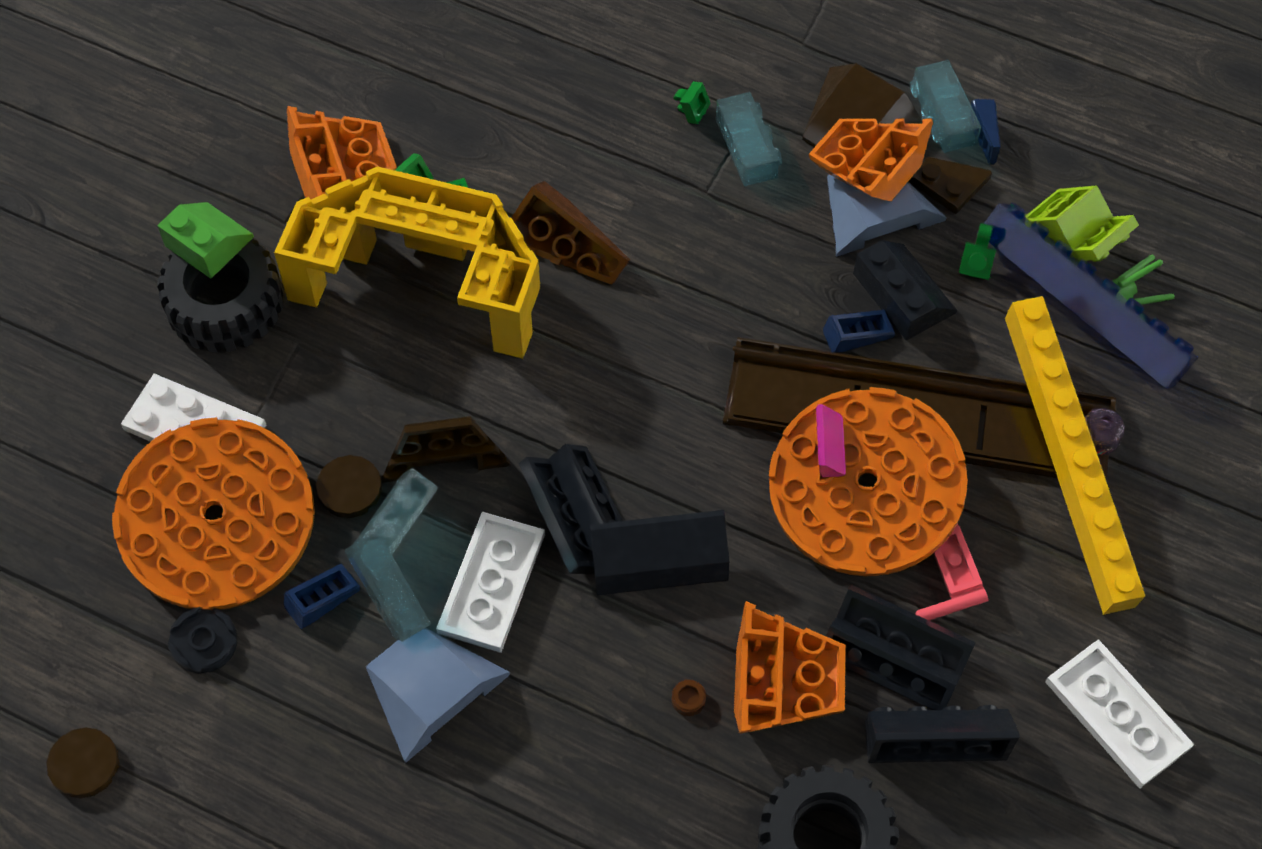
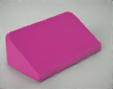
[816,404,846,477]

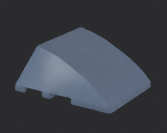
[827,174,946,257]
[366,624,510,763]

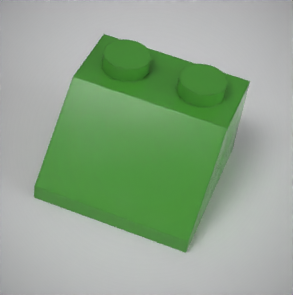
[157,202,254,278]

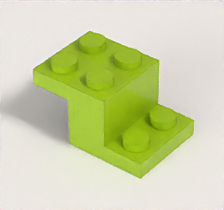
[1018,186,1139,263]

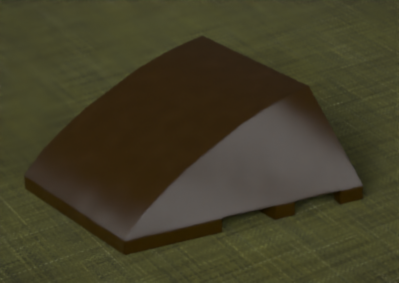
[802,63,922,147]
[382,416,511,483]

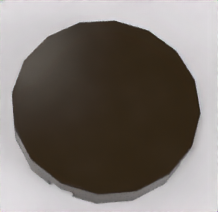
[316,455,382,518]
[46,727,120,799]

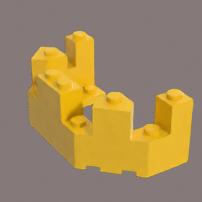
[274,166,540,359]

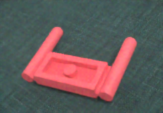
[916,523,989,621]

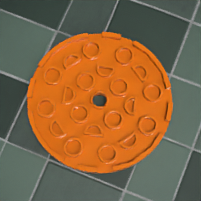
[769,387,968,576]
[112,417,314,610]

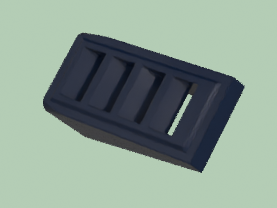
[968,99,1001,165]
[823,310,896,353]
[284,563,360,629]

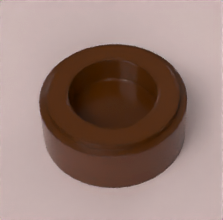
[672,680,706,716]

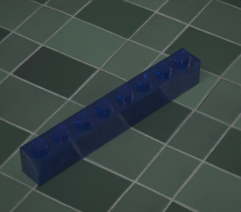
[977,202,1199,388]

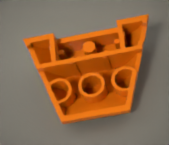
[287,106,397,199]
[809,119,933,202]
[734,601,846,734]

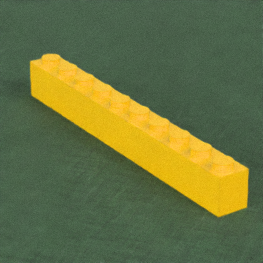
[1005,296,1145,615]

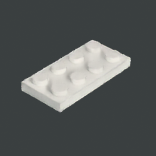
[121,374,267,442]
[436,512,545,653]
[1045,639,1194,789]

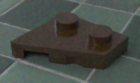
[909,157,992,214]

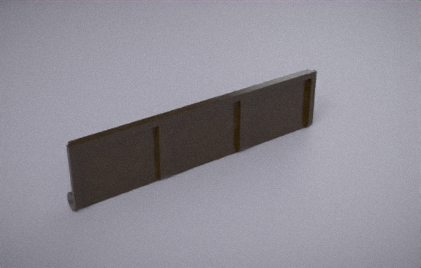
[723,337,1117,482]

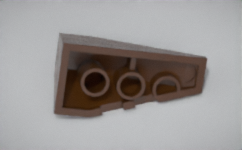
[511,181,630,285]

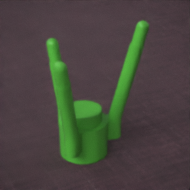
[1104,255,1175,310]

